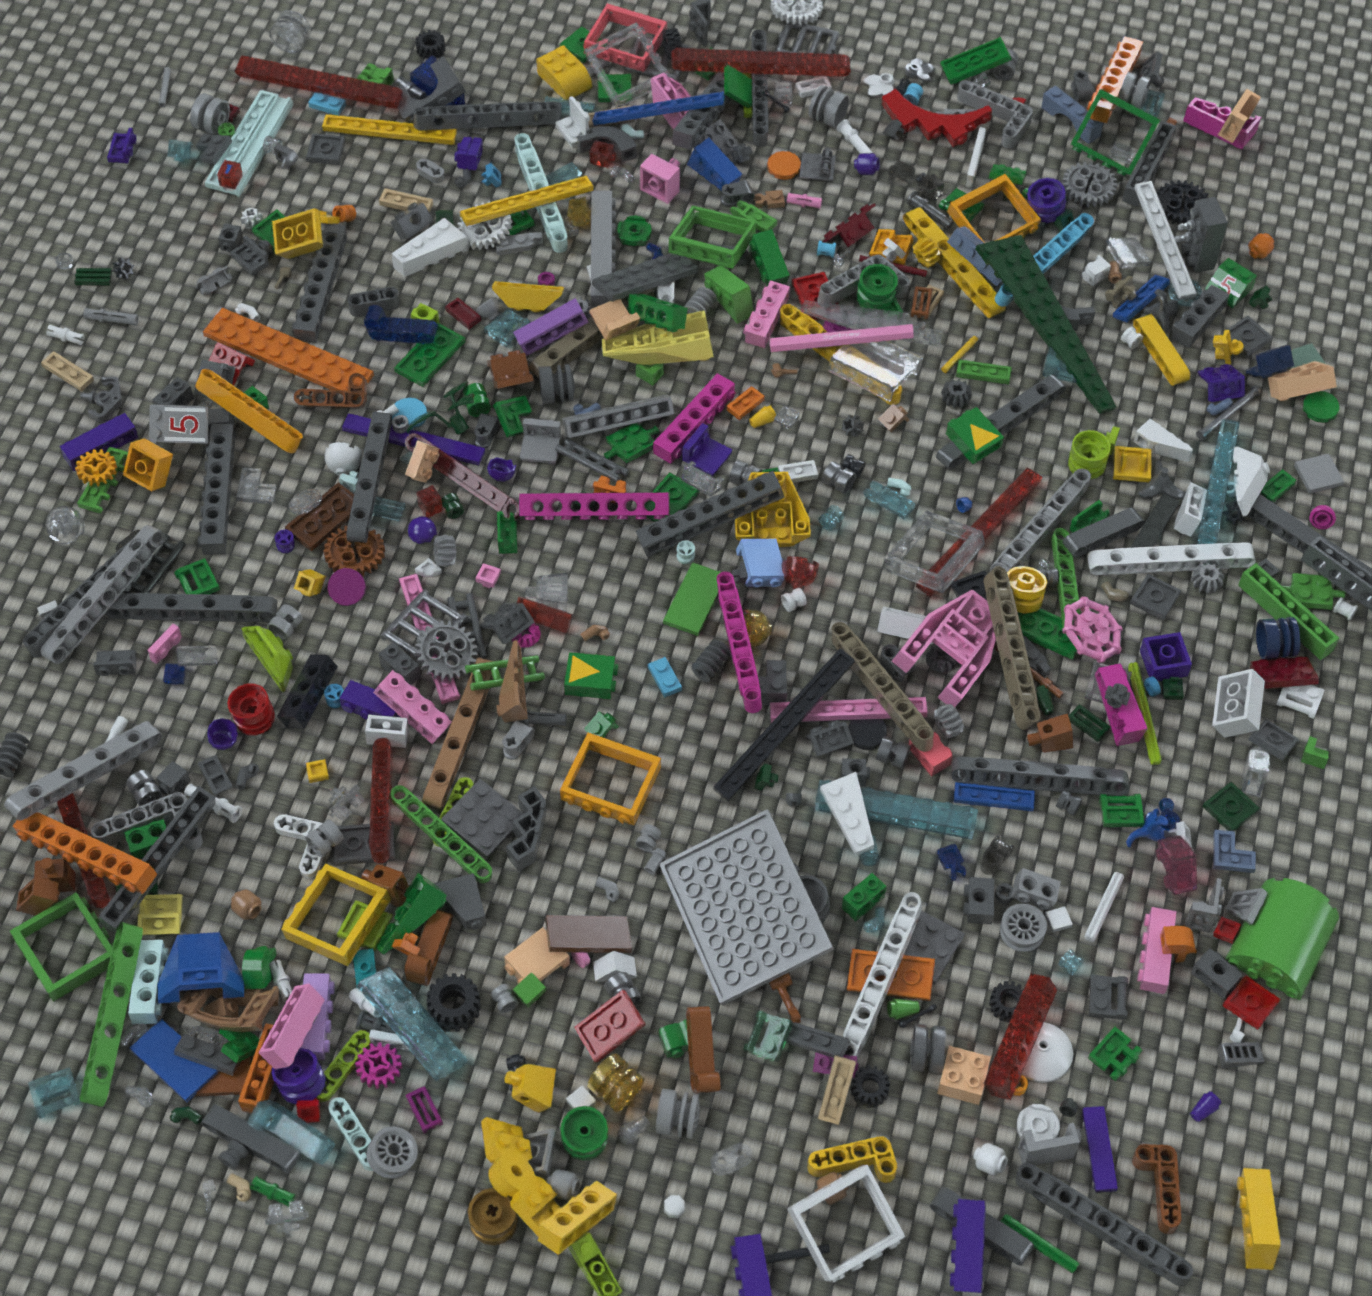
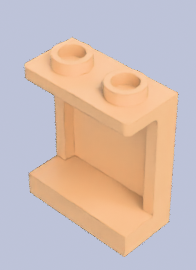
[1218,89,1261,143]
[504,927,570,984]

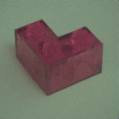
[1155,835,1197,895]

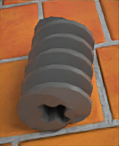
[691,640,731,682]
[0,732,30,778]

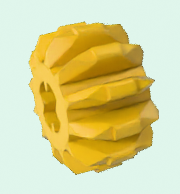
[913,237,941,268]

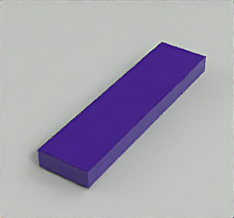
[1082,1106,1118,1193]

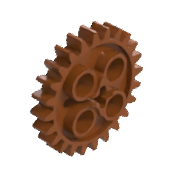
[323,525,385,577]

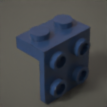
[1245,345,1294,378]

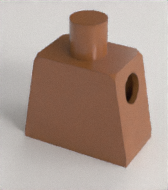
[1027,714,1073,753]
[34,858,76,893]
[361,864,409,907]

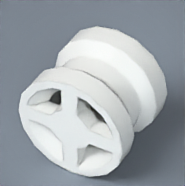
[1121,327,1143,349]

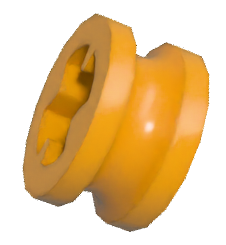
[1008,1074,1028,1096]

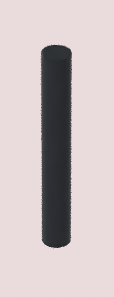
[765,1244,830,1264]

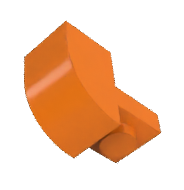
[1160,926,1196,963]

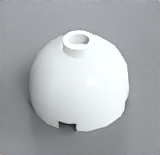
[325,442,362,476]

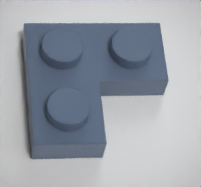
[1213,829,1256,873]

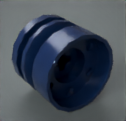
[1256,617,1300,659]

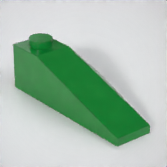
[377,873,447,955]

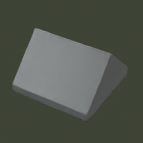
[523,1129,556,1181]

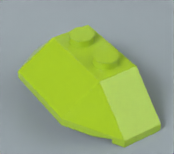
[241,626,293,693]

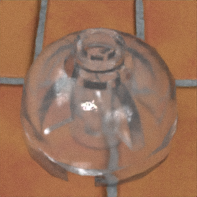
[46,506,85,544]

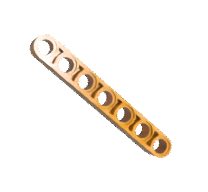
[195,369,303,453]

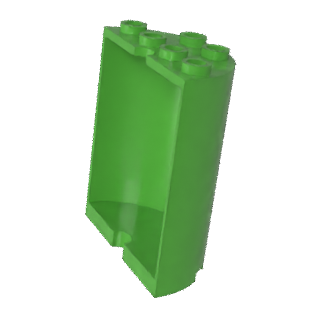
[1224,878,1339,1000]

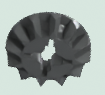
[926,646,956,672]

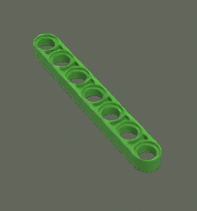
[1051,528,1081,628]
[390,785,492,883]

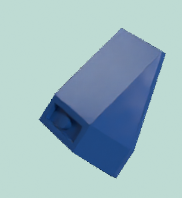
[158,932,244,1003]

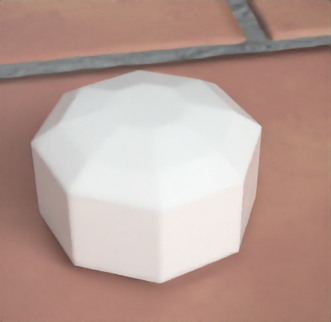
[664,1195,685,1218]

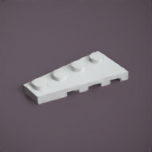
[820,772,874,856]

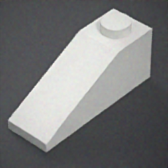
[1174,482,1207,537]

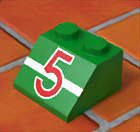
[1205,258,1257,309]

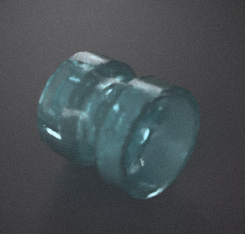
[819,505,844,531]

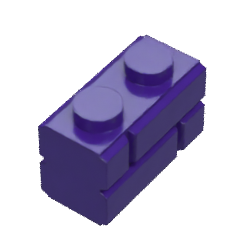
[454,137,483,170]

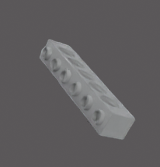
[562,394,674,438]

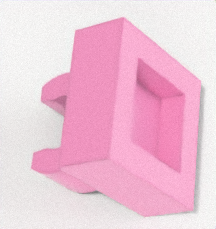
[475,563,501,589]

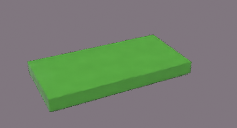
[663,562,721,636]

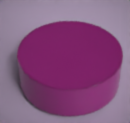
[538,272,555,286]

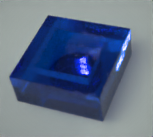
[163,663,186,684]

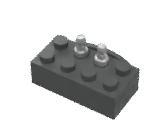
[1175,197,1228,273]

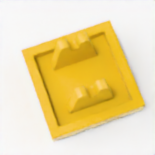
[1113,446,1151,483]

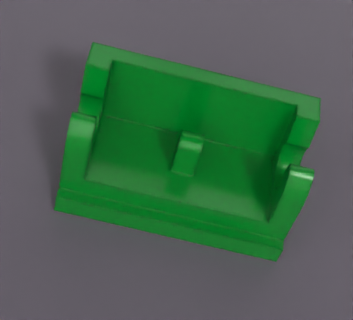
[1069,500,1110,533]
[497,511,518,554]

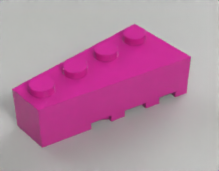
[1183,97,1261,149]
[1095,663,1148,746]

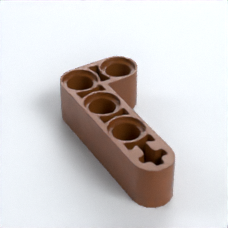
[294,373,367,409]
[405,910,453,986]
[686,1006,721,1093]
[1132,1144,1181,1235]

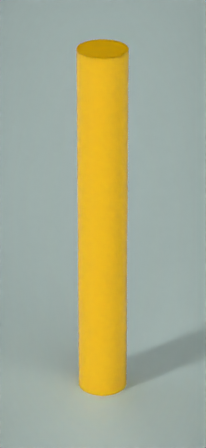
[941,336,978,373]

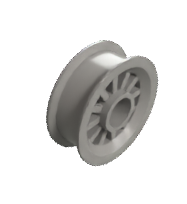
[1000,904,1047,952]
[367,1126,418,1179]

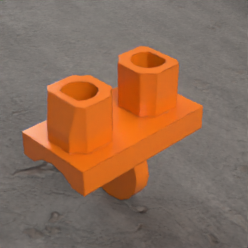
[593,476,627,504]

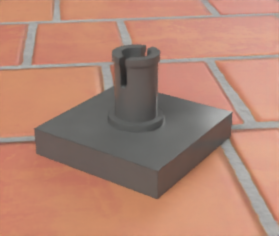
[1134,51,1164,88]

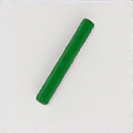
[1000,1214,1079,1273]

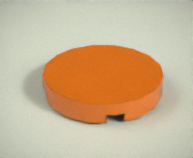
[767,151,801,180]

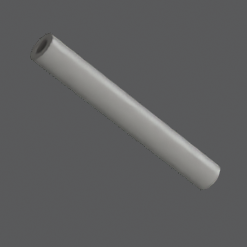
[159,67,171,107]

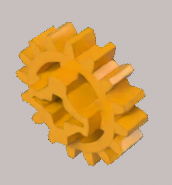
[75,449,117,486]

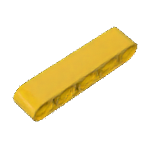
[1133,314,1191,386]

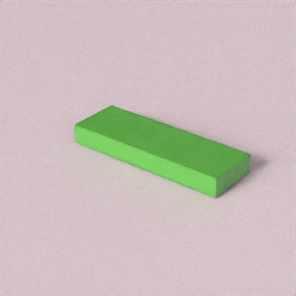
[956,360,1012,385]

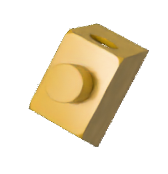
[505,1064,556,1113]

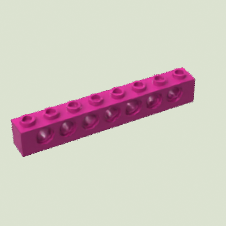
[519,493,670,520]

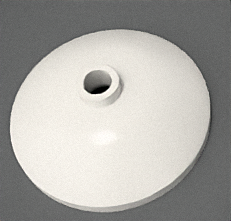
[1009,1022,1073,1083]

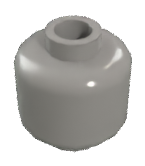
[546,1169,580,1201]

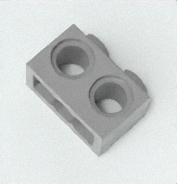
[1011,868,1061,910]

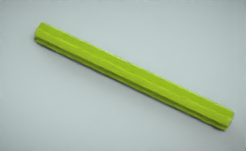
[1128,662,1161,765]

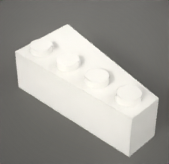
[391,218,468,277]

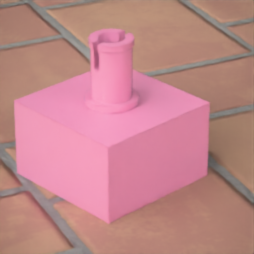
[640,154,680,204]

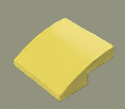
[138,894,183,935]

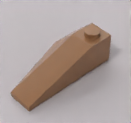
[497,640,528,723]

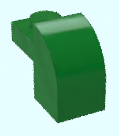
[242,946,277,989]

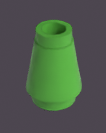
[887,999,920,1020]

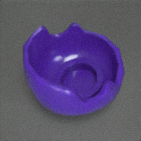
[487,457,516,482]
[408,516,437,544]
[207,718,237,750]

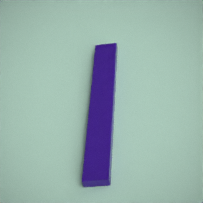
[342,413,485,466]

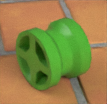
[218,123,235,138]

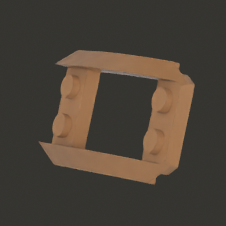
[177,986,279,1032]

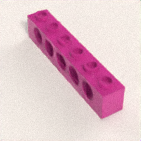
[653,373,735,464]

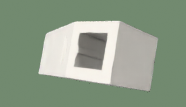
[1134,419,1193,462]

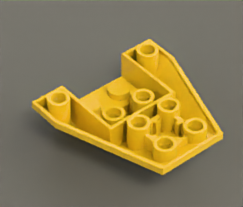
[735,471,811,547]

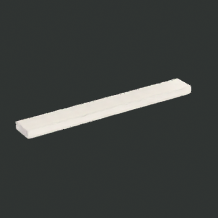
[1134,181,1197,300]

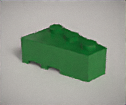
[748,229,790,286]

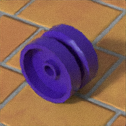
[1027,178,1066,223]
[271,1048,326,1104]

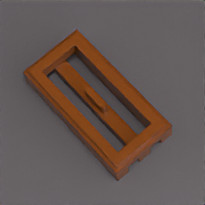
[910,286,933,319]

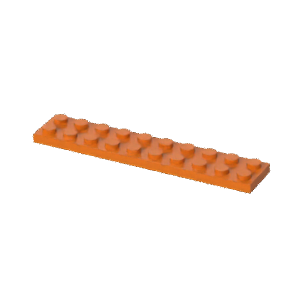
[203,308,374,400]

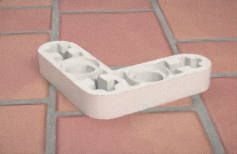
[274,815,325,879]

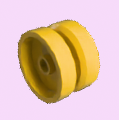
[1007,566,1047,613]

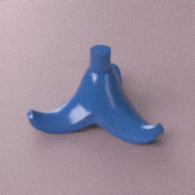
[1126,809,1169,848]

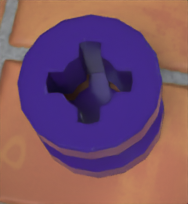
[275,530,295,553]

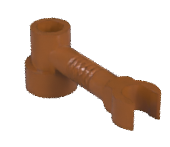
[769,973,801,1023]

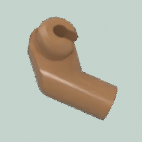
[580,625,610,642]

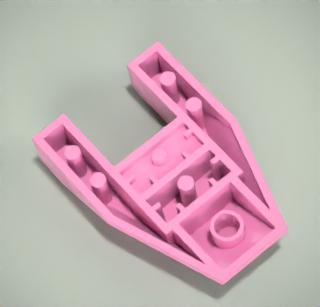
[891,590,996,708]

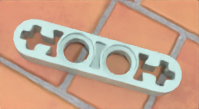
[329,1097,381,1171]

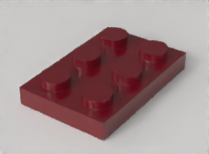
[1250,656,1319,689]

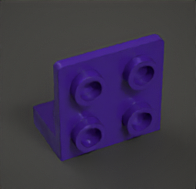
[1198,364,1245,402]
[682,423,732,476]

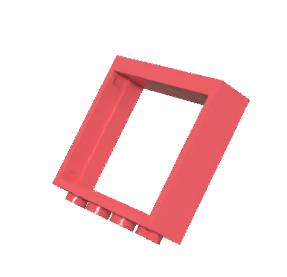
[584,3,667,72]

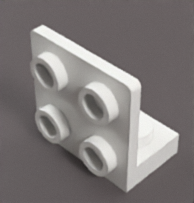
[555,96,590,148]

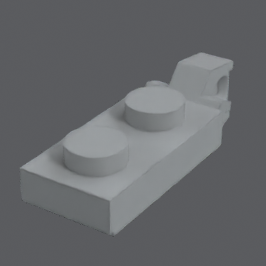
[494,232,543,255]

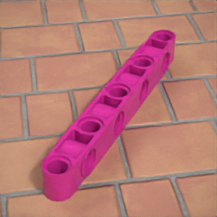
[716,572,762,713]

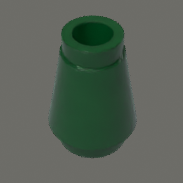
[1035,685,1055,716]

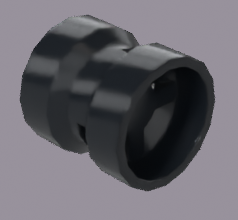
[842,454,866,478]

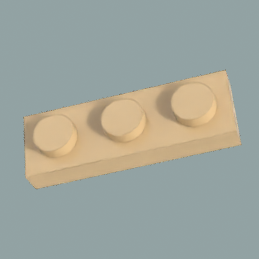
[379,188,433,212]
[41,351,94,392]
[818,1055,856,1125]

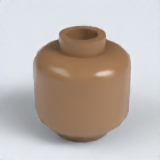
[231,889,262,920]
[815,1172,849,1205]

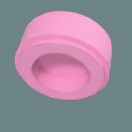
[571,952,590,968]

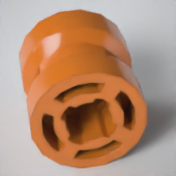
[332,204,356,223]

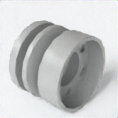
[808,85,850,128]
[655,1088,701,1139]

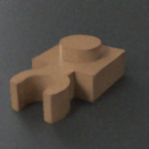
[754,190,785,209]

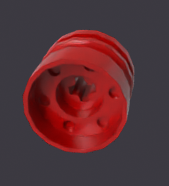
[227,683,275,735]

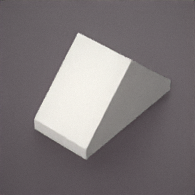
[593,951,637,983]

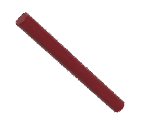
[859,255,928,277]

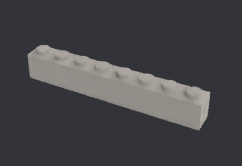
[591,191,616,307]

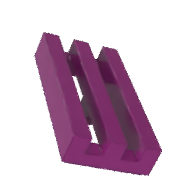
[405,1086,443,1134]

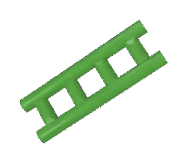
[465,655,545,691]

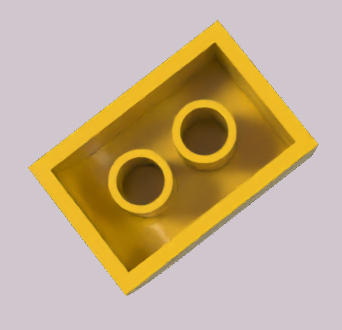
[536,45,592,102]
[272,208,323,259]

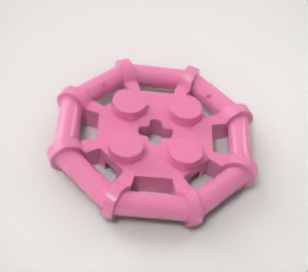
[1062,597,1123,663]

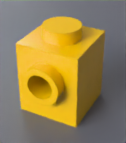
[293,569,326,597]

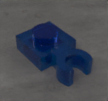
[936,843,966,881]

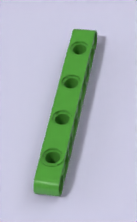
[80,922,143,1107]

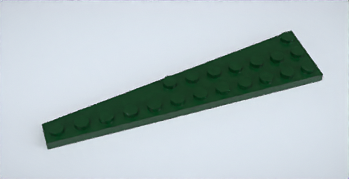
[975,235,1117,414]

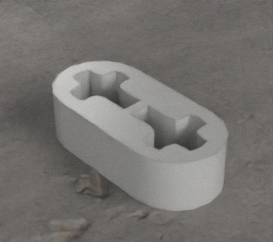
[416,159,445,183]

